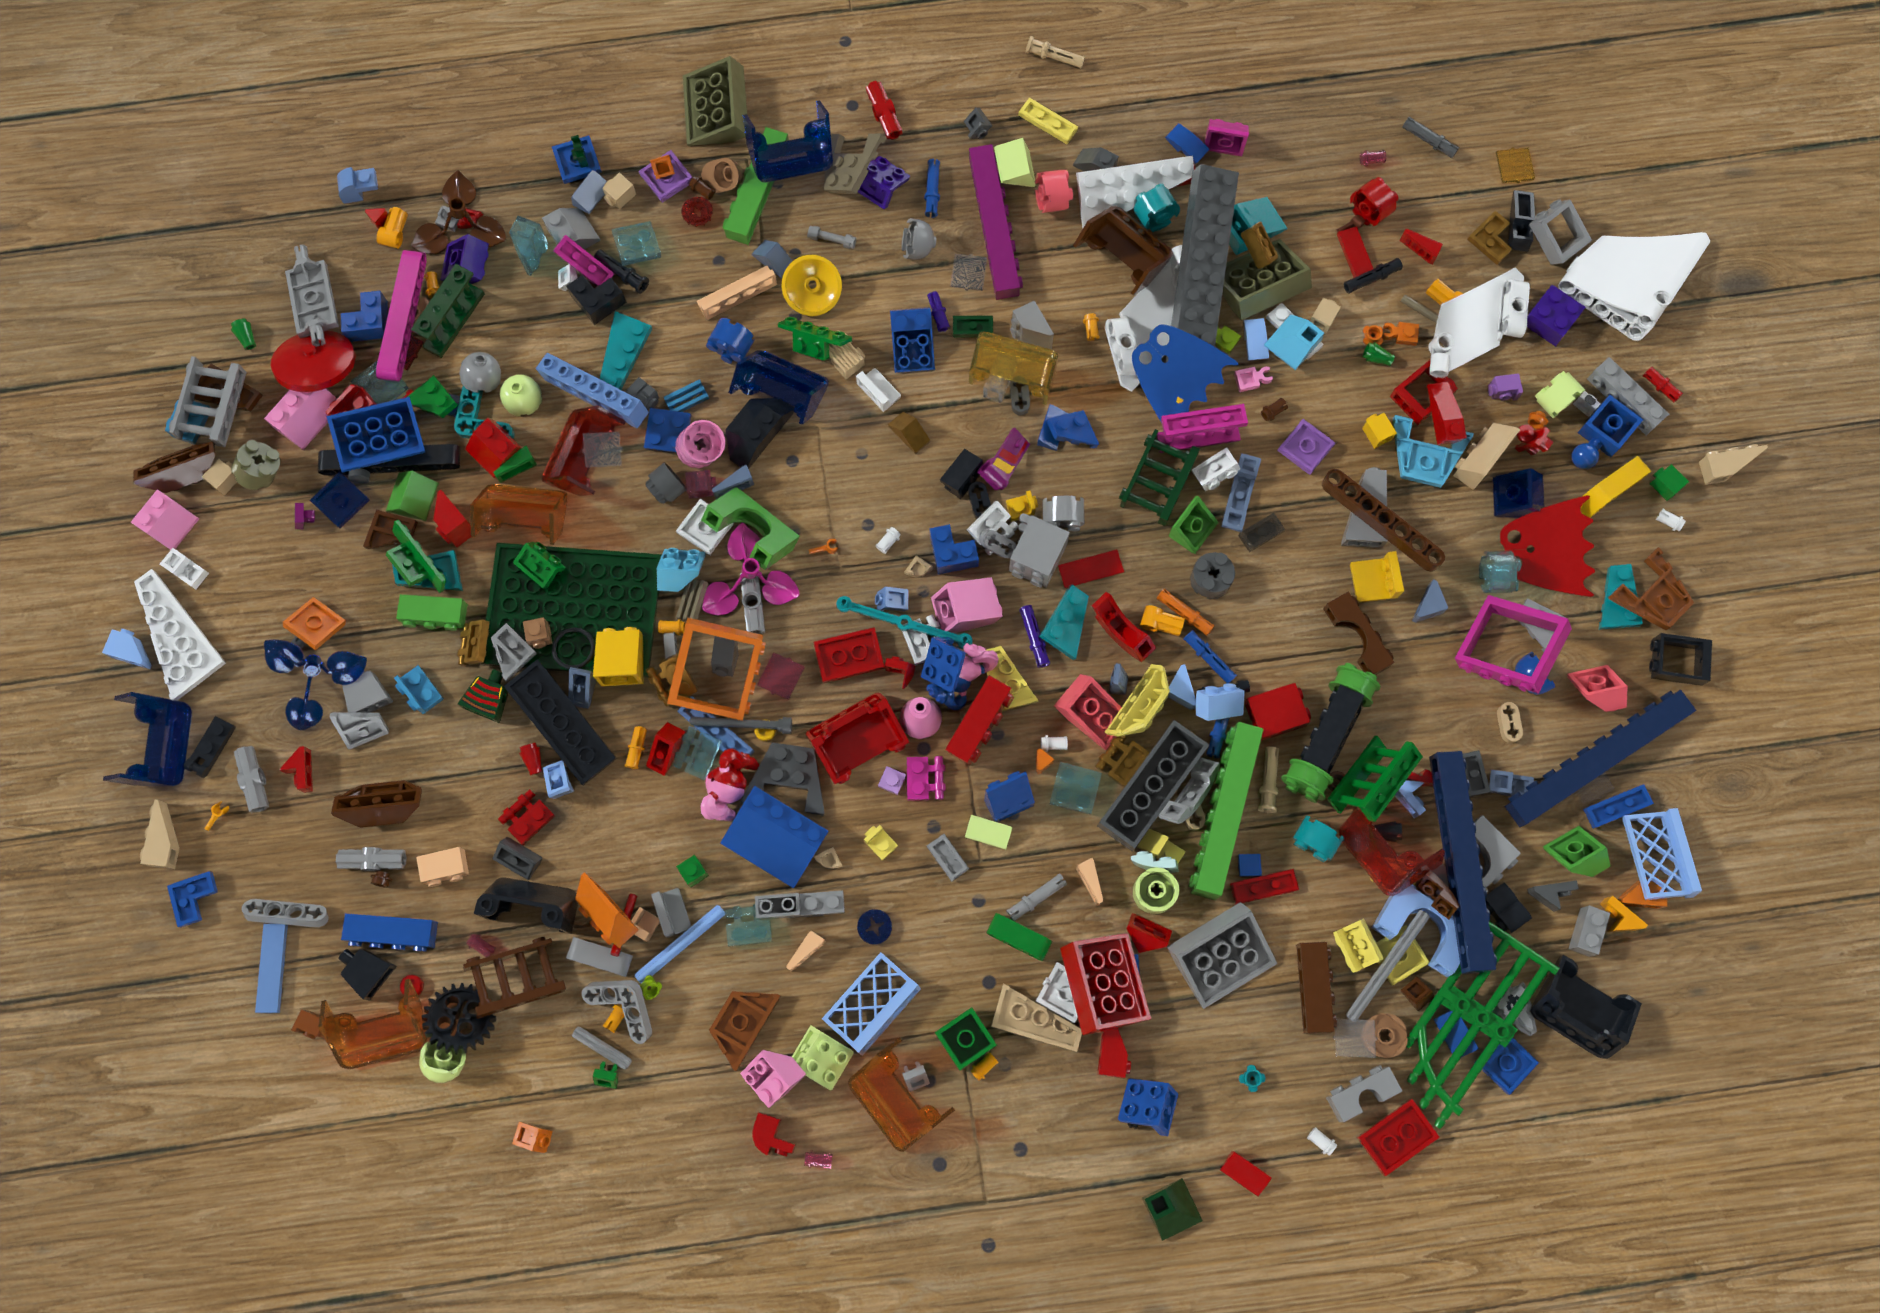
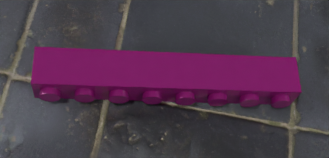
[969,144,1023,300]

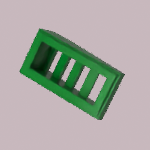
[493,445,537,483]

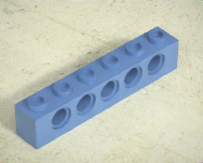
[536,353,649,428]

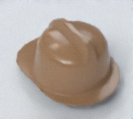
[701,158,745,193]

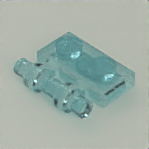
[673,726,722,780]
[725,904,772,947]

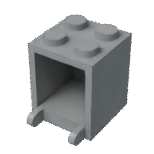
[1009,513,1070,588]

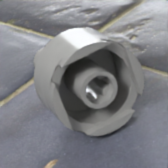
[1043,496,1085,531]

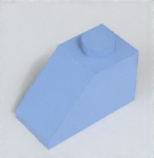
[102,629,152,669]

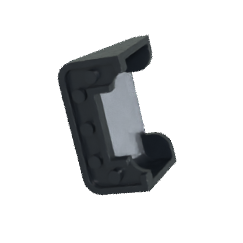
[474,877,578,934]
[1530,955,1642,1059]

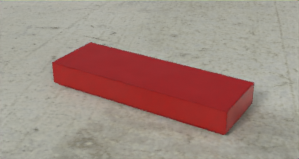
[1337,227,1376,283]
[1230,869,1299,905]

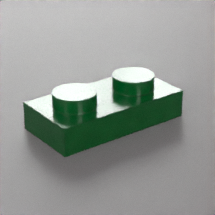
[953,316,993,338]

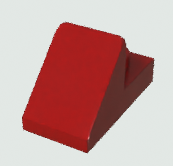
[280,746,313,793]

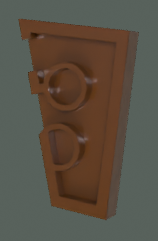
[194,363,263,412]

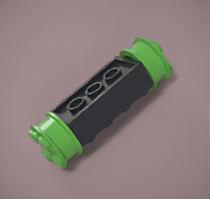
[1281,663,1381,803]

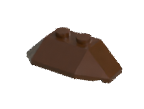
[133,441,215,493]
[331,780,422,828]

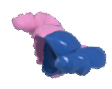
[927,643,999,710]

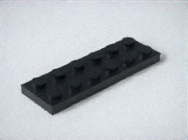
[504,659,617,786]

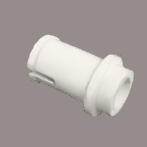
[1656,508,1686,531]
[875,527,901,554]
[1041,735,1068,752]
[1307,1127,1337,1156]

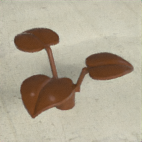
[411,170,506,254]

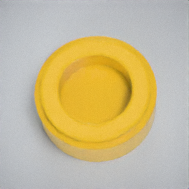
[754,720,776,742]

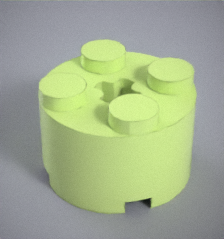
[1535,371,1585,418]
[1133,867,1179,914]

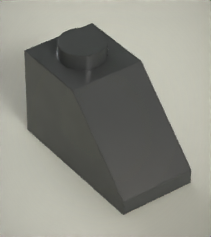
[1073,147,1119,171]
[711,636,739,677]

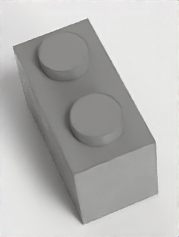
[1569,905,1610,957]

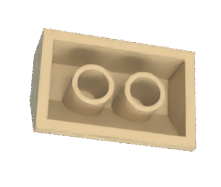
[1453,423,1520,490]

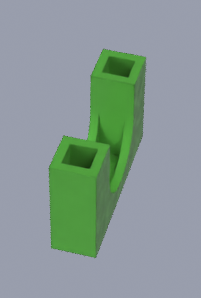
[701,487,800,570]

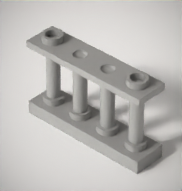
[169,356,247,447]

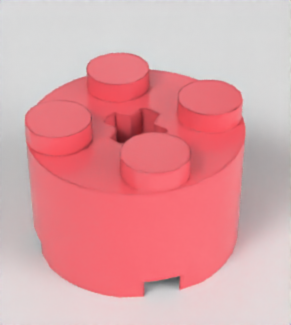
[1035,169,1073,213]

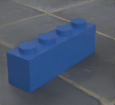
[341,913,438,952]

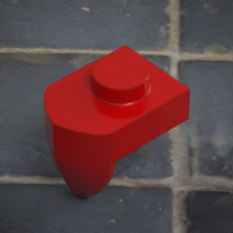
[885,656,916,689]

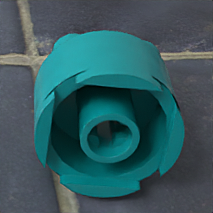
[1134,183,1180,232]
[1293,815,1344,863]

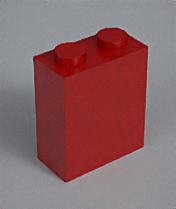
[1244,683,1311,741]

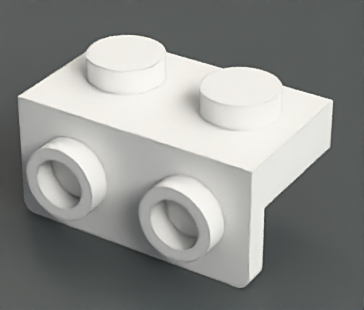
[1192,447,1240,492]

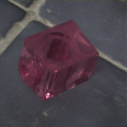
[685,470,717,499]

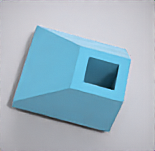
[1264,314,1324,370]
[657,548,706,592]

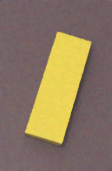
[1018,98,1078,144]

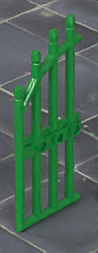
[1406,921,1560,1129]

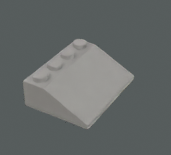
[1167,902,1277,1009]

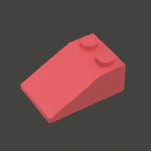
[1054,674,1122,750]

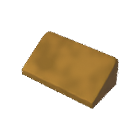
[1241,221,1278,269]

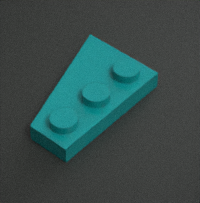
[392,550,463,591]
[1039,585,1089,660]

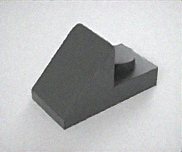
[1527,880,1579,912]

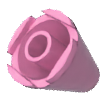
[900,697,942,739]

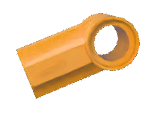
[377,207,408,249]
[1426,279,1463,305]
[1140,605,1185,636]

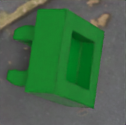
[592,1061,618,1089]

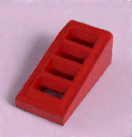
[1400,229,1443,265]

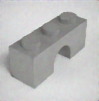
[1326,1065,1402,1122]

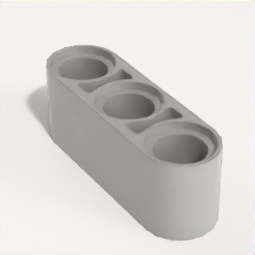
[566,937,633,977]

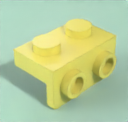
[1333,919,1384,973]

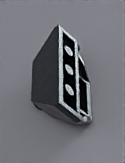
[725,398,796,469]

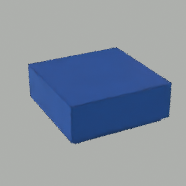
[1238,854,1262,877]

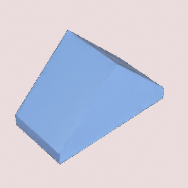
[1168,664,1196,710]

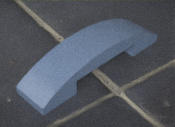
[1221,453,1261,532]

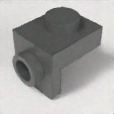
[964,107,992,139]

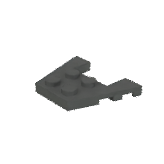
[741,743,825,815]

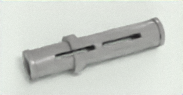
[1006,873,1067,921]

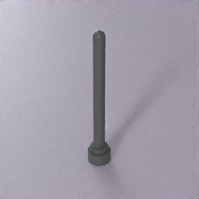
[689,717,792,734]

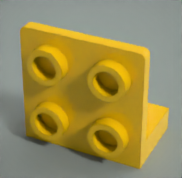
[1350,551,1404,603]

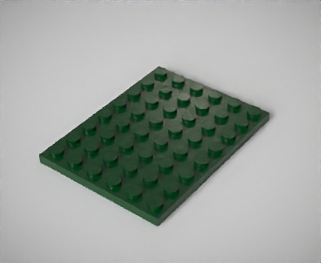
[480,543,662,677]

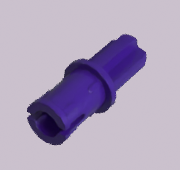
[927,291,950,332]

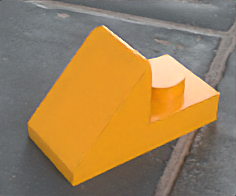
[1600,896,1648,932]

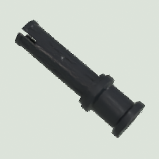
[594,249,649,294]

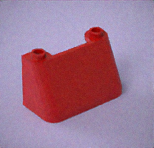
[806,692,910,784]

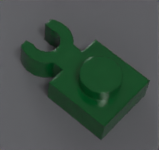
[571,135,588,168]

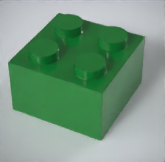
[935,1007,997,1071]

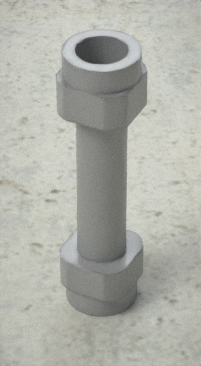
[807,226,856,249]

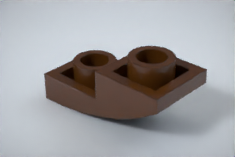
[1418,870,1460,920]

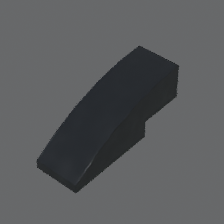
[1508,190,1535,252]

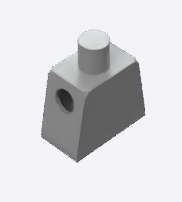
[342,665,393,713]

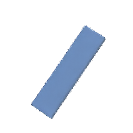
[677,696,755,756]
[255,924,288,1013]

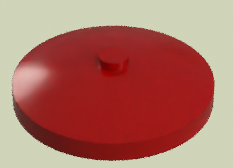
[271,330,356,392]

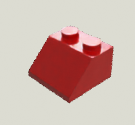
[465,418,522,478]
[433,490,477,548]

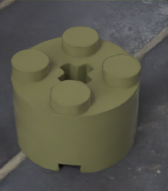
[231,440,280,490]

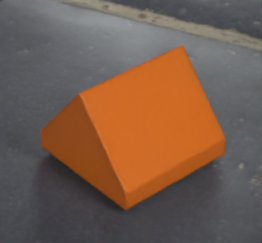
[650,154,675,180]
[1036,749,1054,774]

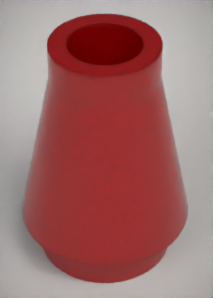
[519,743,543,776]

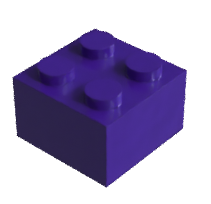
[1527,285,1586,347]

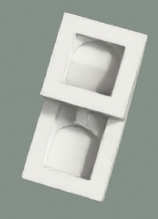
[160,548,209,590]

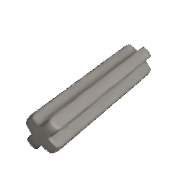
[572,1027,632,1069]

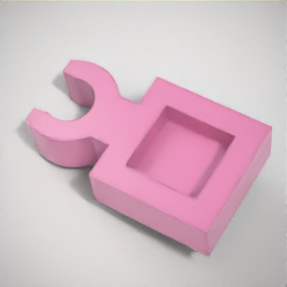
[1234,366,1273,392]

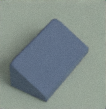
[571,170,607,214]

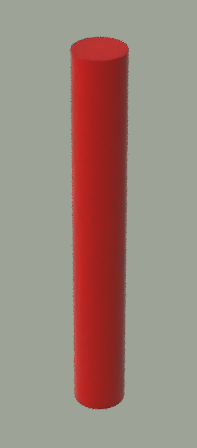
[610,893,637,957]

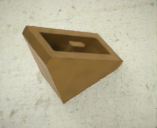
[888,412,930,454]

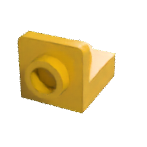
[1006,490,1038,522]

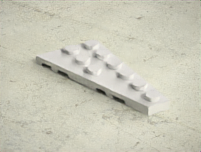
[1076,156,1194,229]
[134,569,226,703]

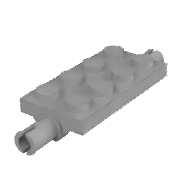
[285,245,339,347]

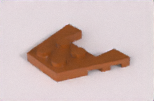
[1608,547,1694,630]

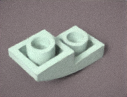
[1131,851,1179,873]

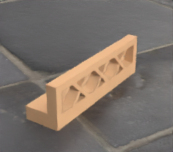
[697,266,777,320]

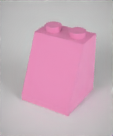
[931,577,1003,634]

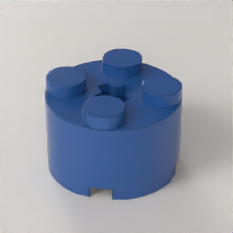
[706,318,755,364]

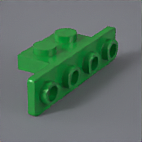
[778,317,852,361]
[386,520,446,593]

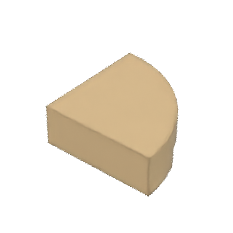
[904,555,933,577]
[814,847,843,869]

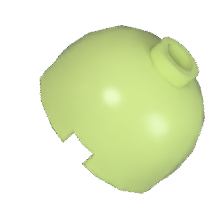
[500,374,542,416]
[419,1042,466,1083]

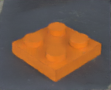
[283,597,346,650]

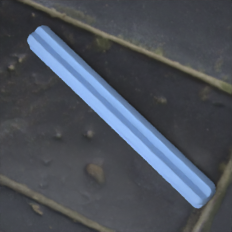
[635,905,725,983]

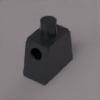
[338,949,397,1001]

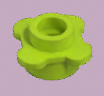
[639,975,662,1000]

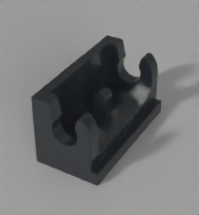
[940,448,983,500]

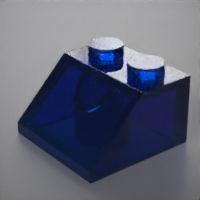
[1493,468,1544,518]

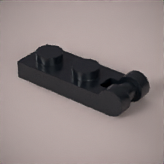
[184,716,236,778]

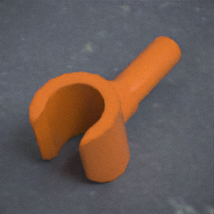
[809,539,838,554]

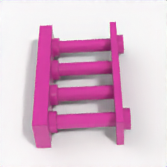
[1157,404,1248,453]

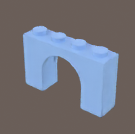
[1371,880,1460,977]

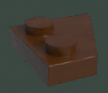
[363,509,418,549]

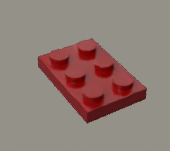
[813,627,885,683]
[1357,1099,1440,1176]

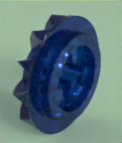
[857,909,892,945]

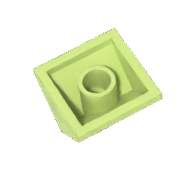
[994,138,1036,187]

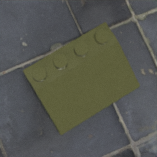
[683,56,749,146]
[1222,239,1312,321]

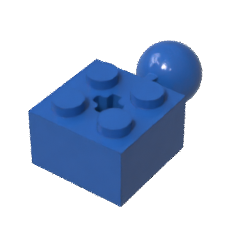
[1571,395,1644,470]

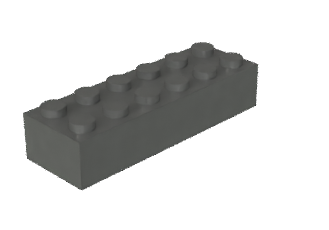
[1097,720,1209,852]

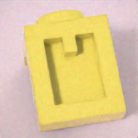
[864,825,898,861]

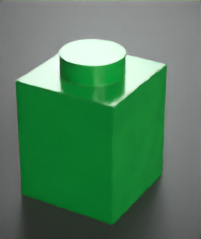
[1649,464,1689,501]
[676,854,709,888]

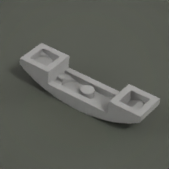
[1159,757,1220,824]

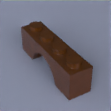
[1323,591,1394,675]

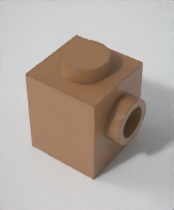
[523,617,553,648]

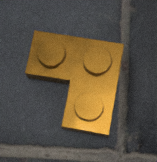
[1467,210,1512,265]

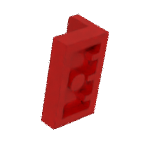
[325,384,377,416]

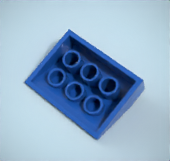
[326,397,425,473]
[720,786,829,889]

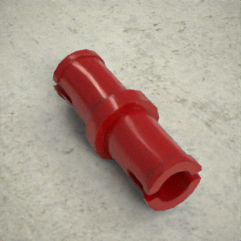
[1643,366,1683,403]

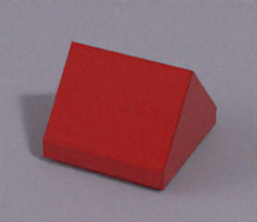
[365,208,388,230]

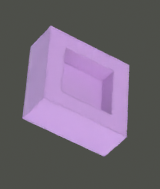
[878,766,906,795]

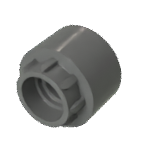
[645,462,687,504]

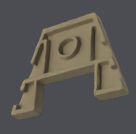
[824,134,886,194]

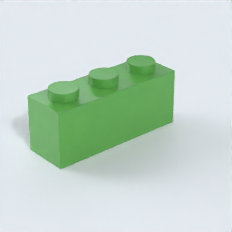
[396,594,468,631]

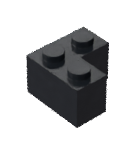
[566,275,627,325]

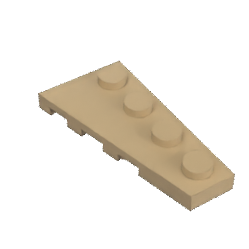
[991,983,1082,1052]

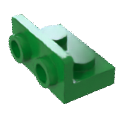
[513,542,566,589]

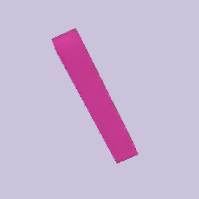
[376,250,427,382]

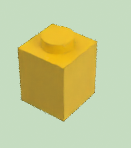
[1362,413,1397,449]

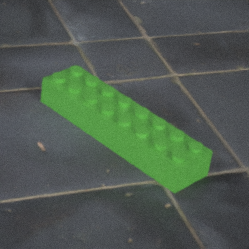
[1188,722,1263,901]

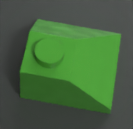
[1543,826,1611,877]

